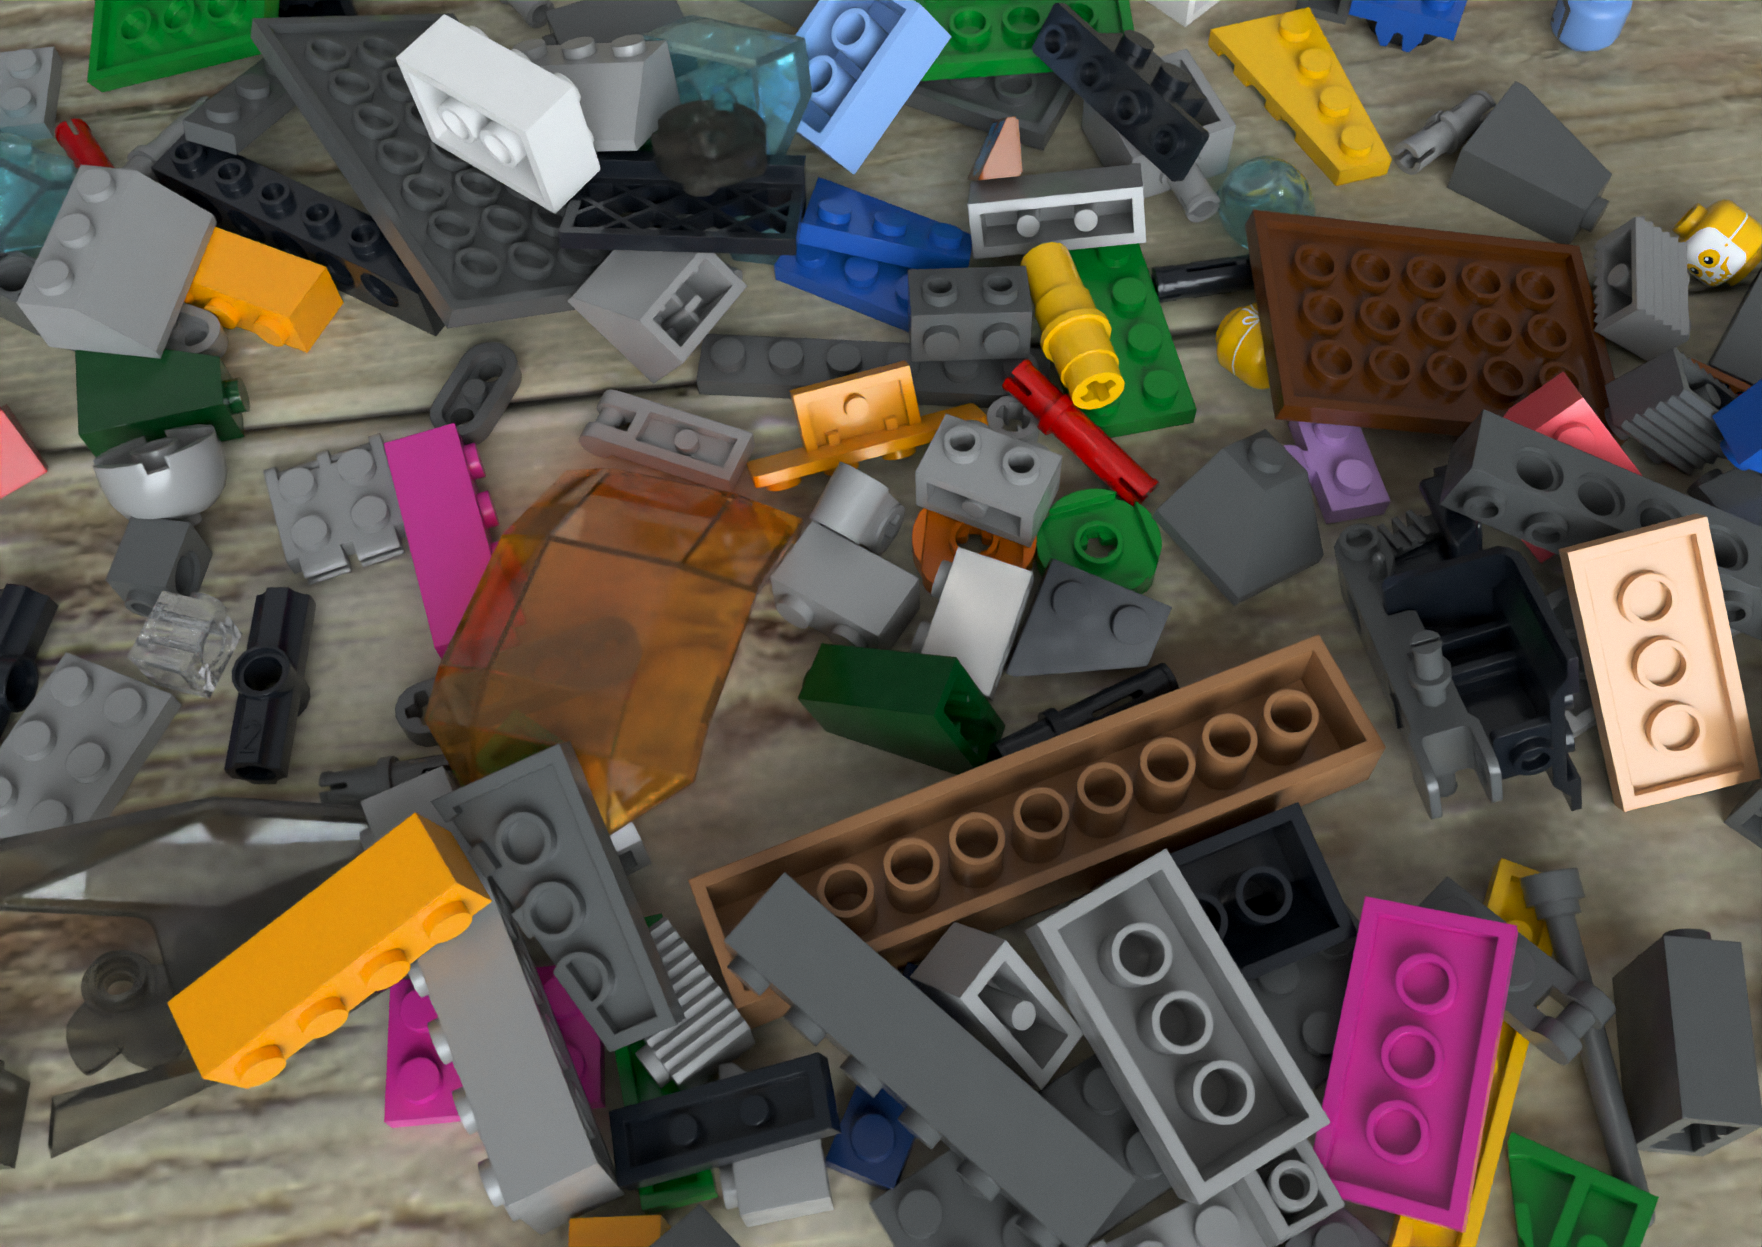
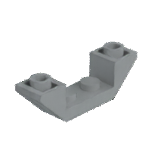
[1089,1138,1346,1247]

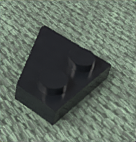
[1004,557,1172,677]

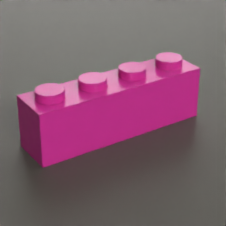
[383,422,528,672]

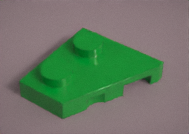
[1507,1132,1659,1247]

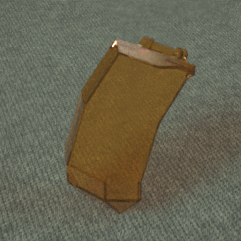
[424,468,804,835]

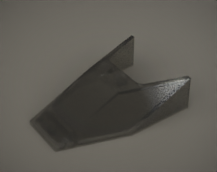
[0,796,409,1159]

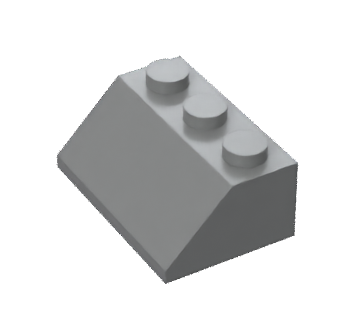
[512,34,681,151]
[16,165,217,359]

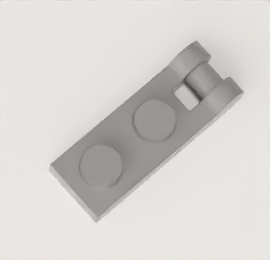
[579,389,755,494]

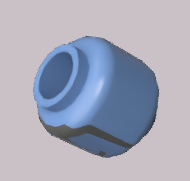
[1550,0,1633,52]

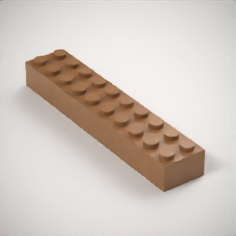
[688,634,1386,1029]

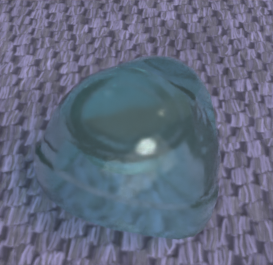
[1216,155,1316,249]

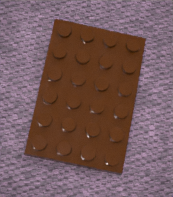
[1245,210,1629,446]

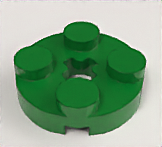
[1035,488,1162,594]

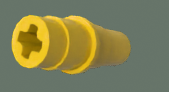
[1020,242,1125,410]

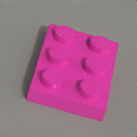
[384,965,606,1128]

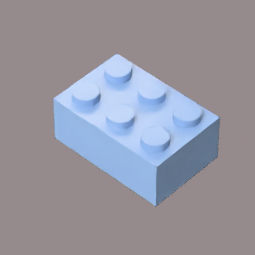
[752,0,952,175]

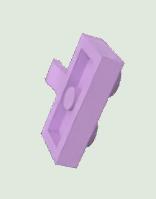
[1284,421,1391,524]

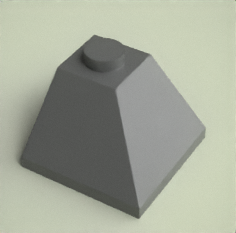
[1152,429,1324,606]

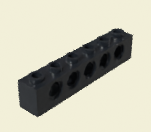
[151,133,445,337]

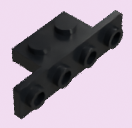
[1032,3,1209,182]

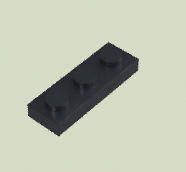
[609,1052,842,1191]

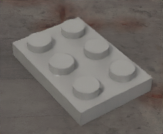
[0,652,182,872]

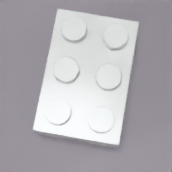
[396,14,601,214]

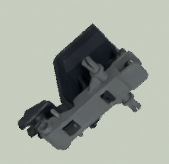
[1334,465,1582,820]

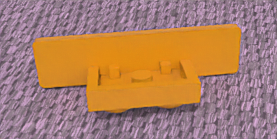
[746,360,988,491]

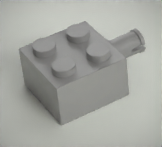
[1081,49,1236,223]

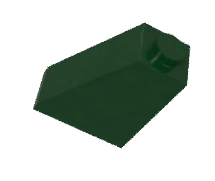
[75,349,250,457]
[797,643,1006,775]

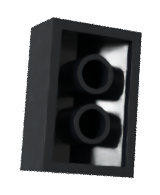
[1091,802,1358,982]

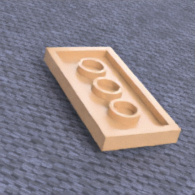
[1558,513,1761,812]

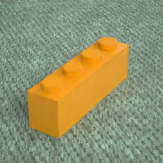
[184,227,344,353]
[167,812,492,1089]

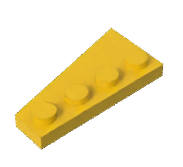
[1208,7,1392,186]

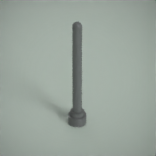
[1519,868,1655,1229]

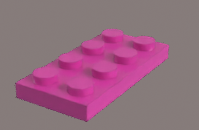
[1313,896,1518,1233]

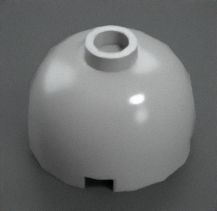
[92,424,228,526]

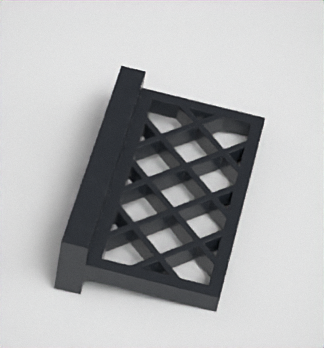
[558,151,807,256]

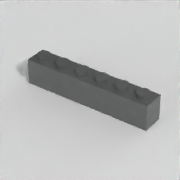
[724,872,1137,1247]

